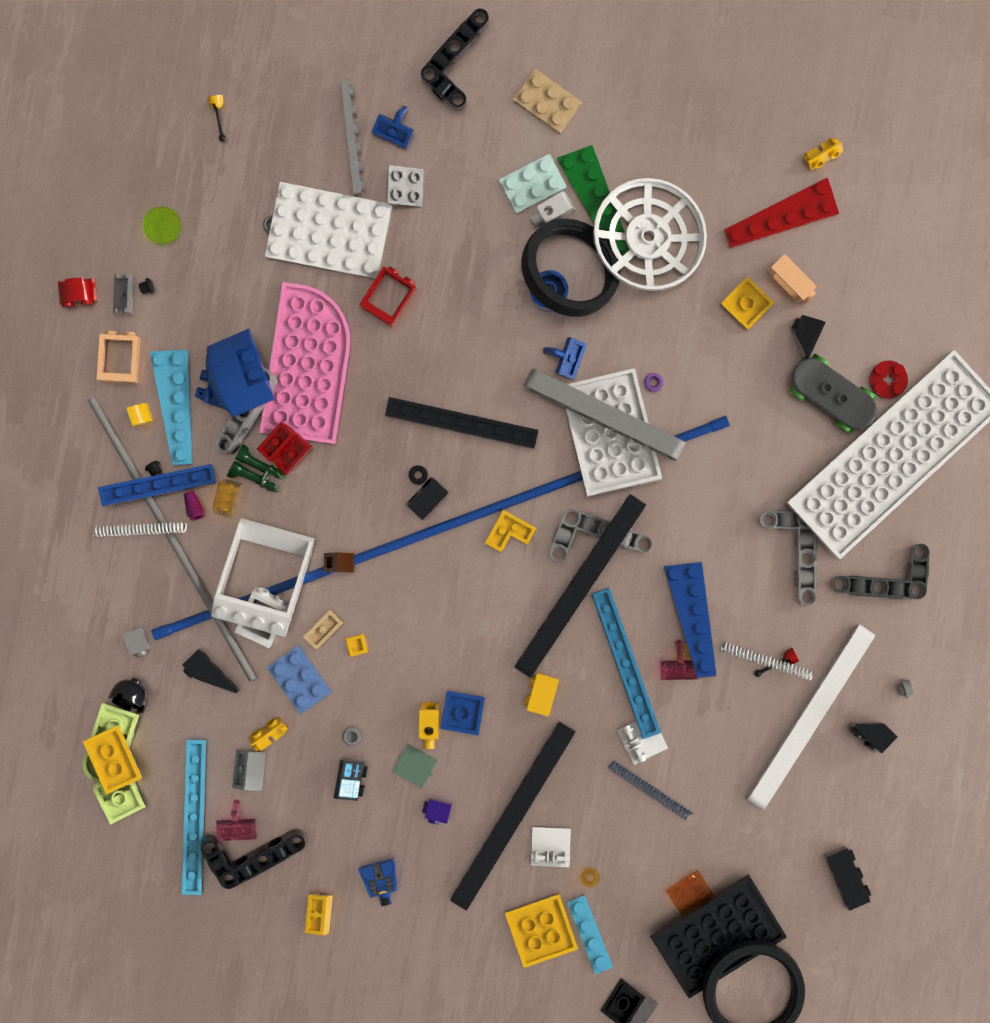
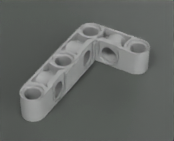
[215,367,278,454]
[549,509,652,563]
[758,510,817,606]

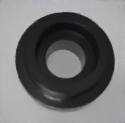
[408,465,428,485]

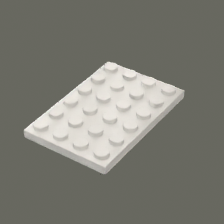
[265,182,392,279]
[566,368,662,497]

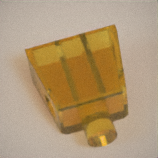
[212,479,242,518]

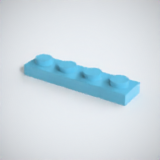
[567,894,613,974]

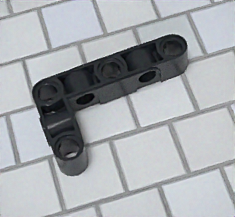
[421,8,489,111]
[201,829,305,889]

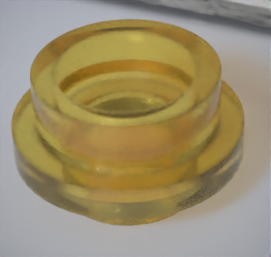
[580,868,600,888]

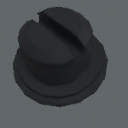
[138,278,155,294]
[145,460,162,476]

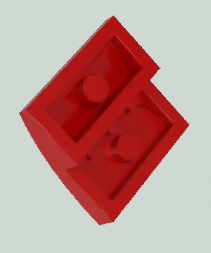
[257,421,312,475]

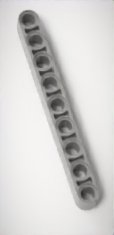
[523,369,685,461]

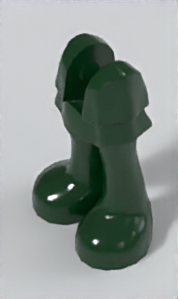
[227,444,286,492]

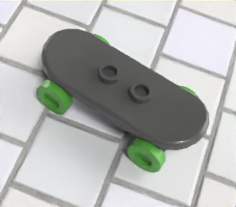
[788,354,877,435]

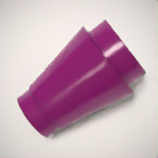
[183,491,205,521]

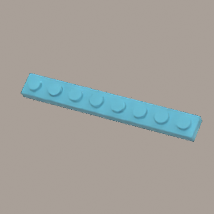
[182,739,206,895]

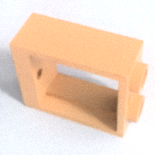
[767,254,817,304]
[96,331,141,384]

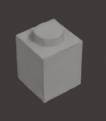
[122,627,150,658]

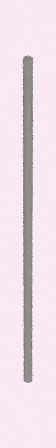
[88,397,256,682]

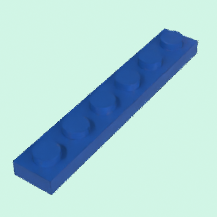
[98,464,216,507]

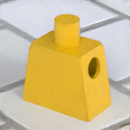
[419,702,440,749]

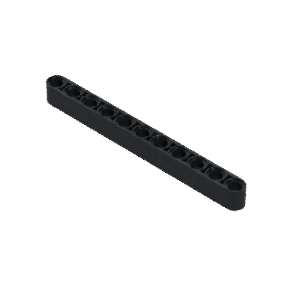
[514,494,646,678]
[450,721,576,911]

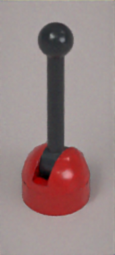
[754,648,799,677]

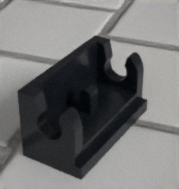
[406,476,449,520]

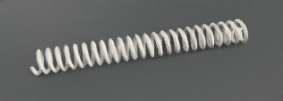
[93,522,187,537]
[720,642,813,681]

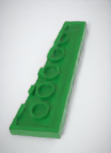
[557,145,629,256]

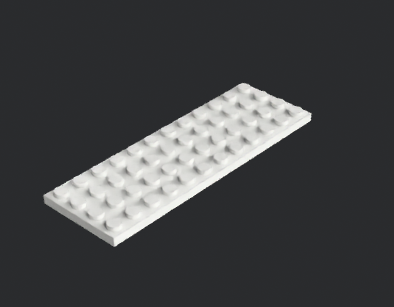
[787,350,990,560]

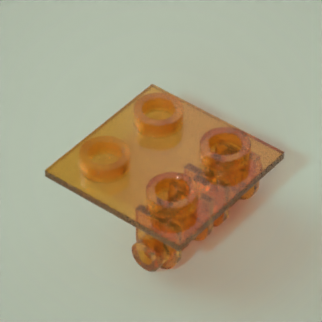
[666,870,714,916]

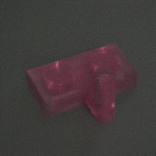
[660,640,699,680]
[216,800,257,841]

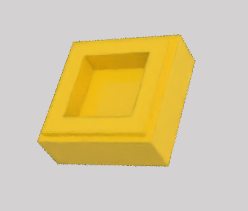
[345,634,368,657]

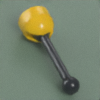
[207,95,226,142]

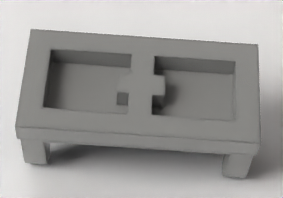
[113,274,134,315]

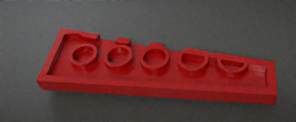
[724,178,839,248]

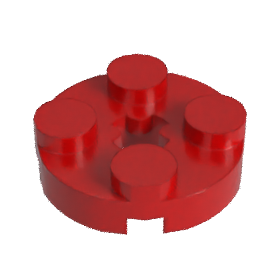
[869,360,908,399]

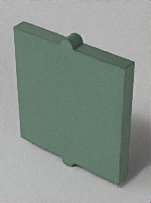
[393,744,437,788]

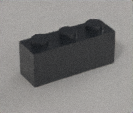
[824,846,871,911]

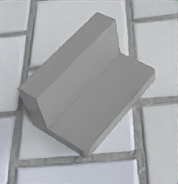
[232,750,266,791]

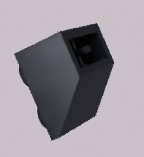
[848,721,898,754]

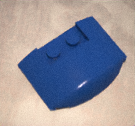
[206,329,275,417]

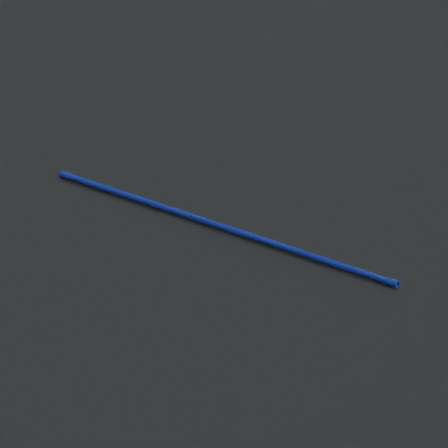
[151,416,730,641]

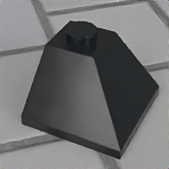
[791,315,826,360]

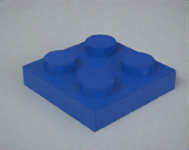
[440,691,485,735]

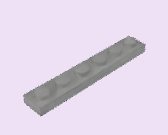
[341,79,365,197]

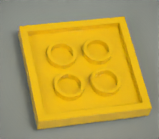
[505,894,578,968]

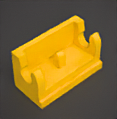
[305,893,333,936]

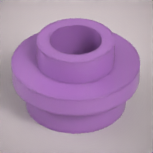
[644,373,663,392]

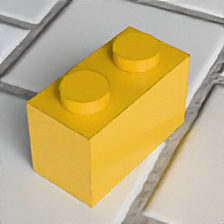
[524,673,559,717]

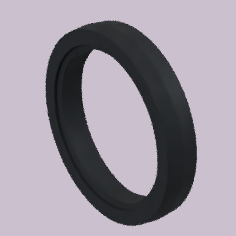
[521,219,621,317]
[702,940,805,1023]

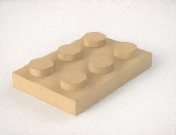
[513,69,582,134]

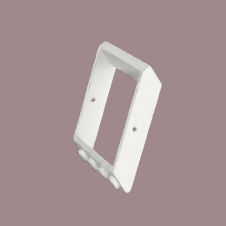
[211,518,315,637]

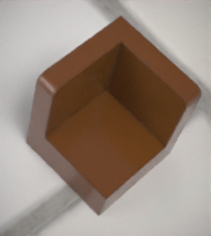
[324,552,354,573]

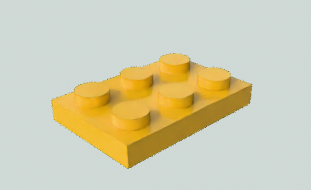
[83,725,142,794]

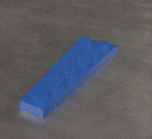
[664,562,717,679]

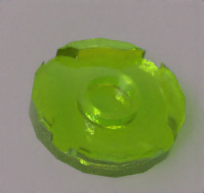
[143,206,182,245]

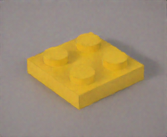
[720,276,775,331]

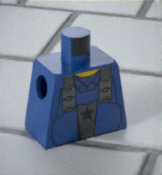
[358,858,397,906]

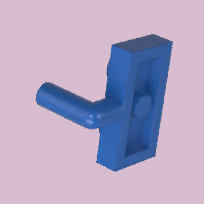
[372,106,414,148]
[543,337,587,380]

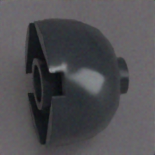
[108,678,149,713]

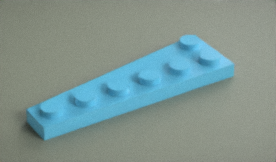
[150,350,192,465]

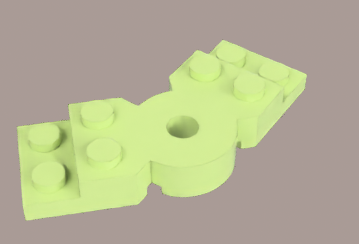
[83,703,146,825]

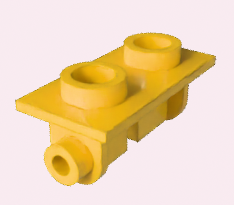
[802,137,843,172]
[248,716,288,751]

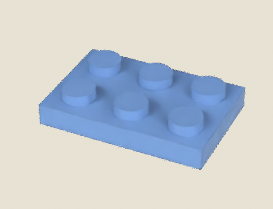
[267,645,332,714]

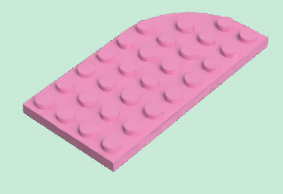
[259,282,351,445]

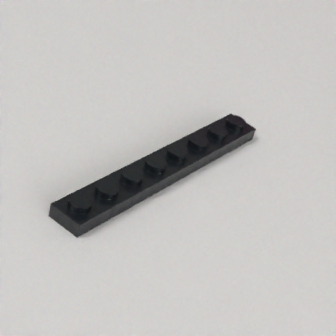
[385,397,538,449]

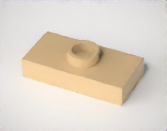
[303,610,344,650]

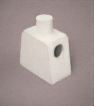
[530,191,576,226]

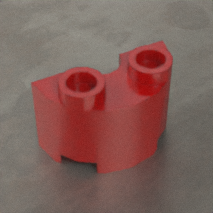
[58,277,97,308]

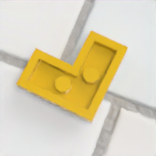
[485,510,537,553]

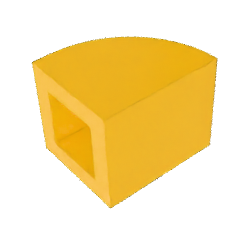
[126,403,154,428]

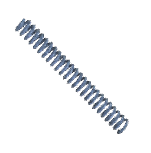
[608,761,693,820]

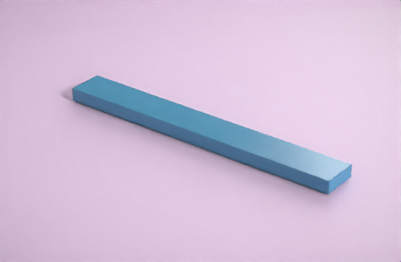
[591,588,661,739]

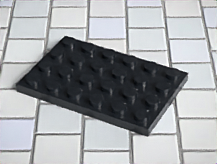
[650,874,787,999]

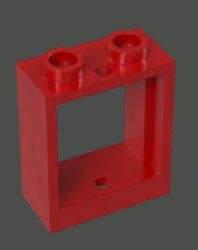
[359,266,416,327]

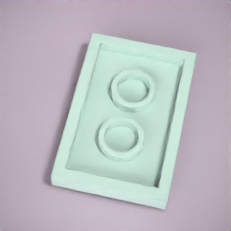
[499,154,567,214]

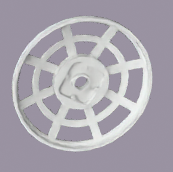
[593,178,707,291]

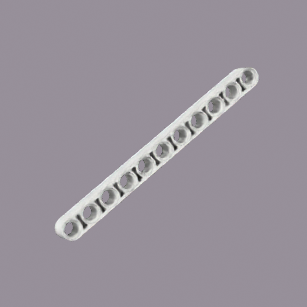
[746,624,875,811]

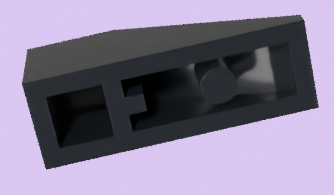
[182,649,240,693]

